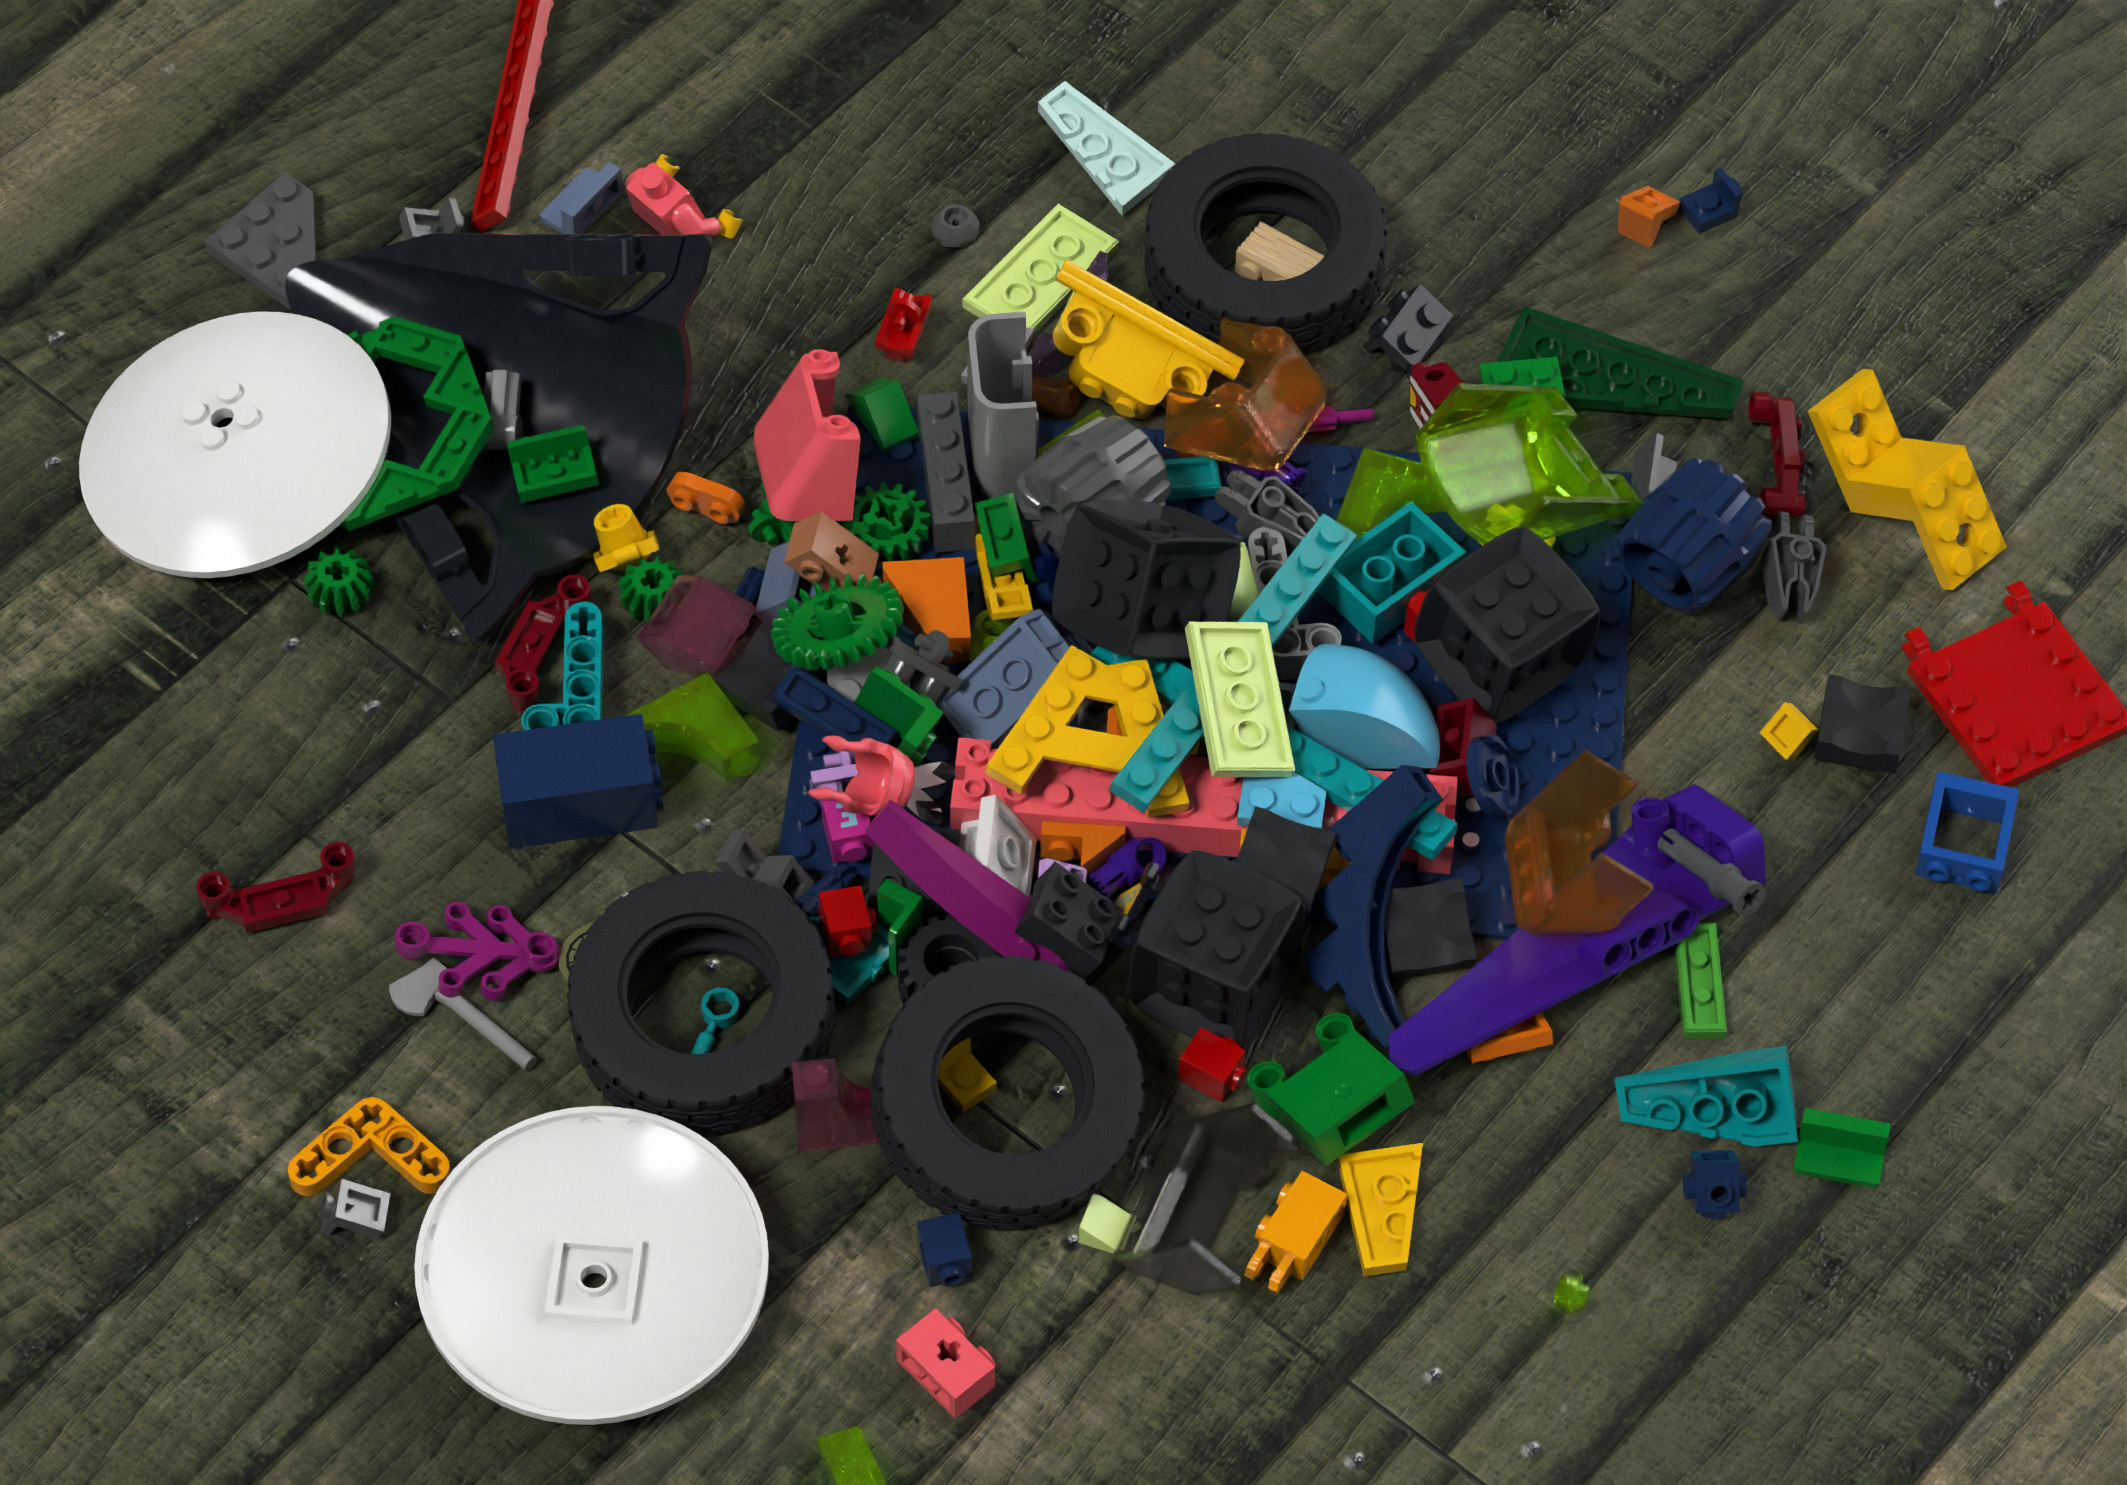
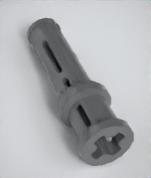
[1658,828,1765,917]

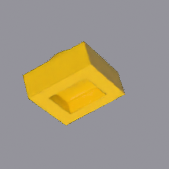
[1759,702,1819,761]

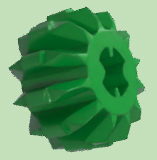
[304,547,374,617]
[619,555,688,626]

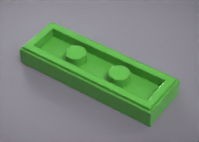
[1674,923,1727,1040]

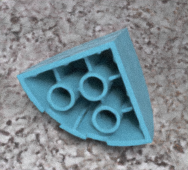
[1289,644,1440,769]

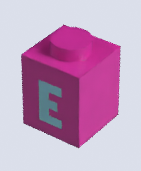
[822,801,873,863]

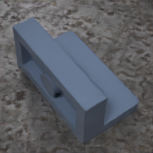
[540,162,623,234]

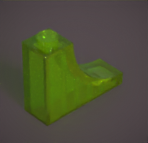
[1336,448,1479,540]
[625,672,761,782]

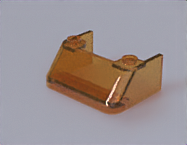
[1164,317,1327,471]
[1505,750,1654,936]

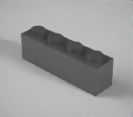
[917,392,975,553]

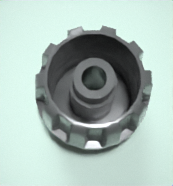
[1015,415,1171,560]

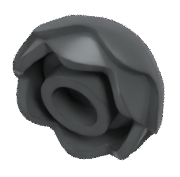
[931,204,980,248]

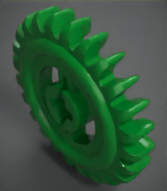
[771,573,904,671]

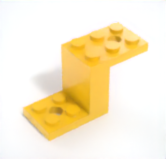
[1808,369,2007,590]

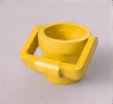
[593,504,659,572]

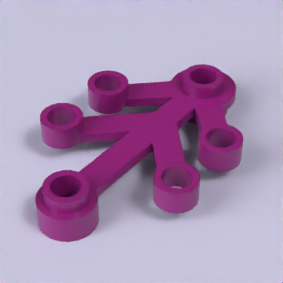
[395,902,560,1001]

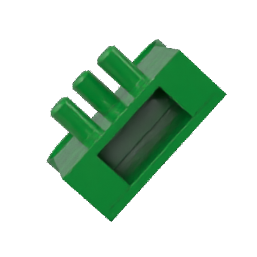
[1247,1013,1415,1166]

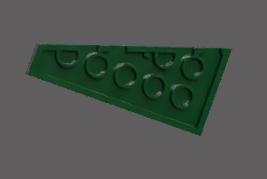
[1481,306,1745,419]

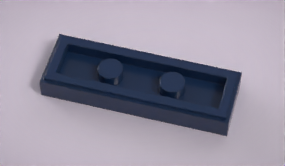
[770,665,897,744]

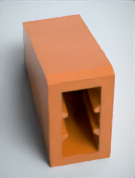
[883,557,971,664]

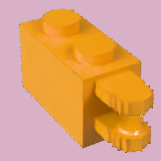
[1244,1171,1347,1293]

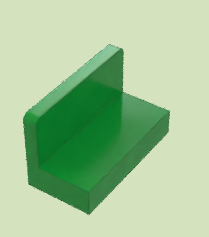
[974,493,1037,584]
[877,879,923,977]
[1793,1108,1891,1188]

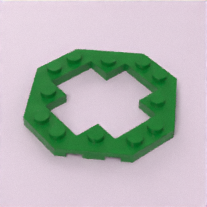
[337,316,495,531]

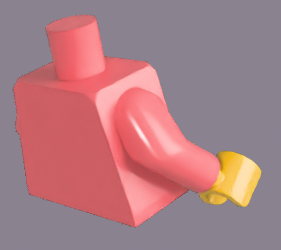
[625,154,743,239]

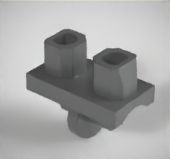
[884,630,963,703]

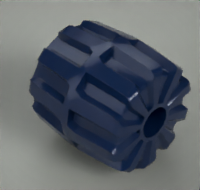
[1617,458,1772,613]

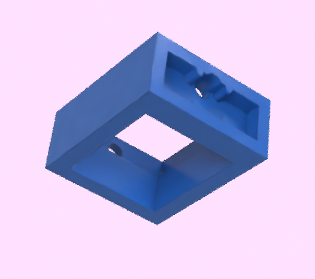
[1914,771,2019,893]

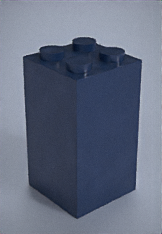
[493,714,664,849]

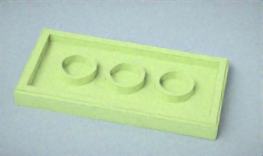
[962,204,1119,334]
[1185,622,1295,777]

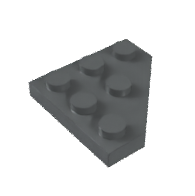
[204,172,316,310]

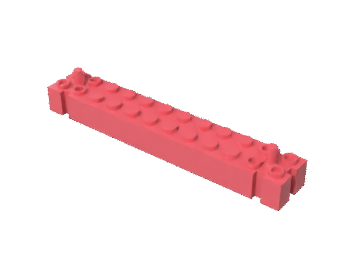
[950,738,1457,874]

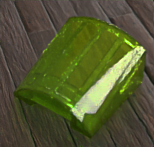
[1415,384,1643,545]

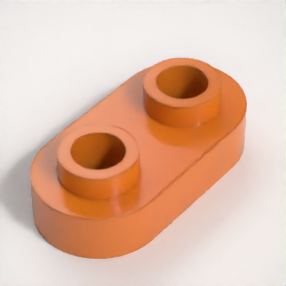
[667,472,746,524]

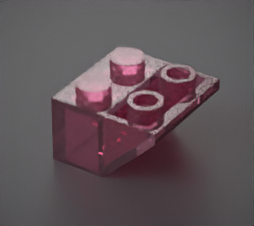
[636,575,757,673]

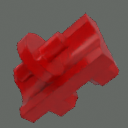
[875,288,933,363]

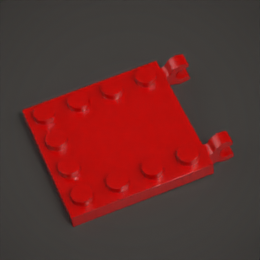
[1901,580,2127,788]

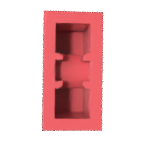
[896,1308,996,1419]

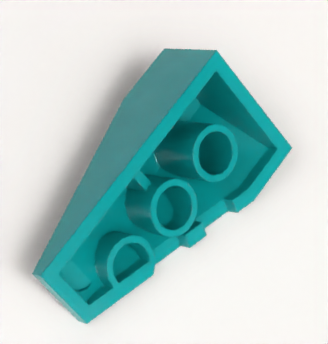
[1615,1046,1798,1147]

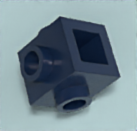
[1683,1150,1747,1219]

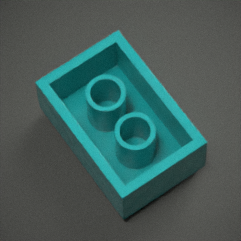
[1318,501,1466,644]

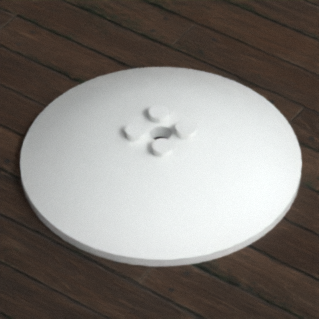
[79,312,391,578]
[414,1106,769,1425]

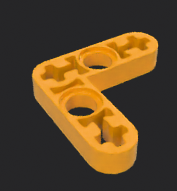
[288,1097,451,1196]

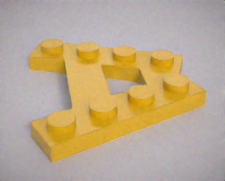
[984,645,1190,818]

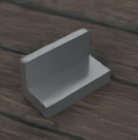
[1625,432,1677,519]

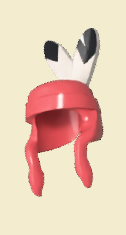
[808,735,955,825]

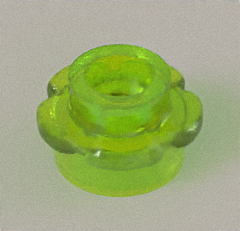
[1553,1273,1589,1315]

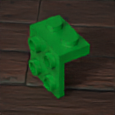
[855,667,944,767]

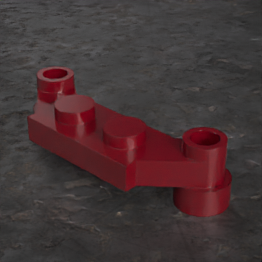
[1748,391,1805,520]
[495,575,591,715]
[196,842,356,933]

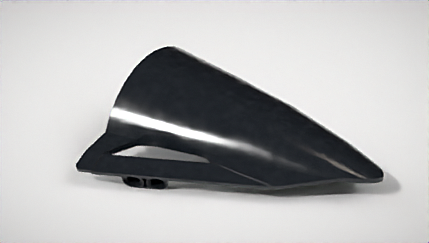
[285,233,713,642]

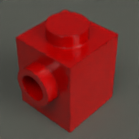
[817,886,877,957]
[1178,1027,1248,1103]

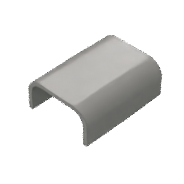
[967,312,1039,502]

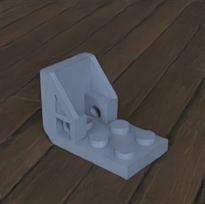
[935,609,1093,749]

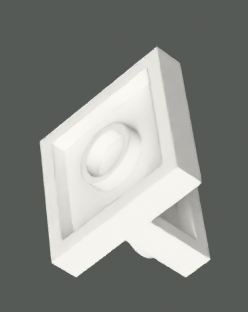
[959,795,1037,897]

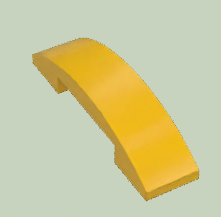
[974,515,1033,620]

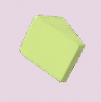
[1079,1194,1134,1256]

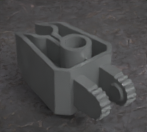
[1214,469,1320,557]
[1761,511,1827,623]

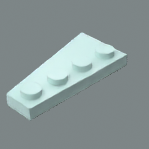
[1038,81,1175,216]

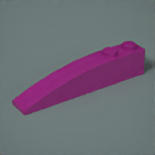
[865,800,1070,972]

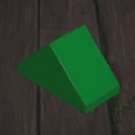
[845,377,919,453]

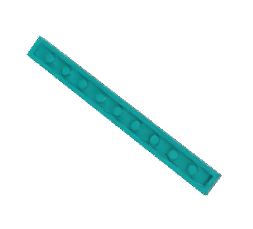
[1109,513,1357,813]
[1091,646,1457,861]

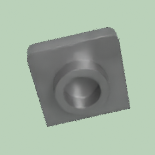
[318,1179,390,1239]

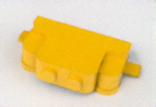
[1053,259,1245,419]

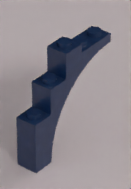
[1303,765,1443,1049]

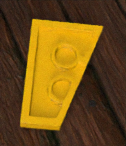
[1337,1143,1423,1277]

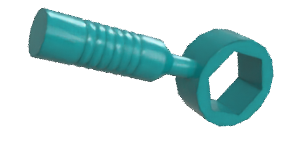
[691,987,740,1054]

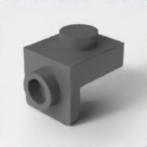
[399,197,464,240]

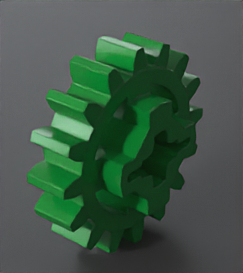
[843,482,930,562]

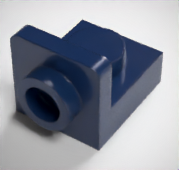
[1679,168,1742,234]

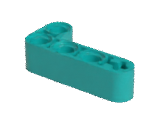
[521,602,604,730]

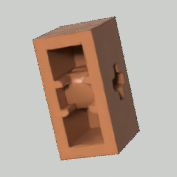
[784,511,879,591]

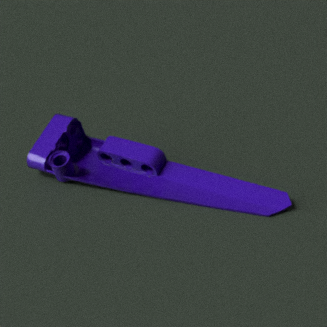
[1389,784,1766,1076]

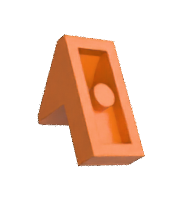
[1617,186,1681,248]
[1040,821,1126,873]

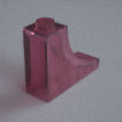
[791,1058,881,1151]

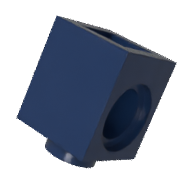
[917,1212,972,1287]

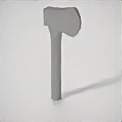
[389,958,537,1071]

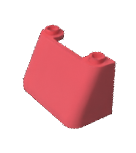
[753,349,861,521]

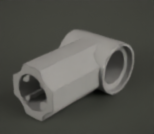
[481,370,523,450]

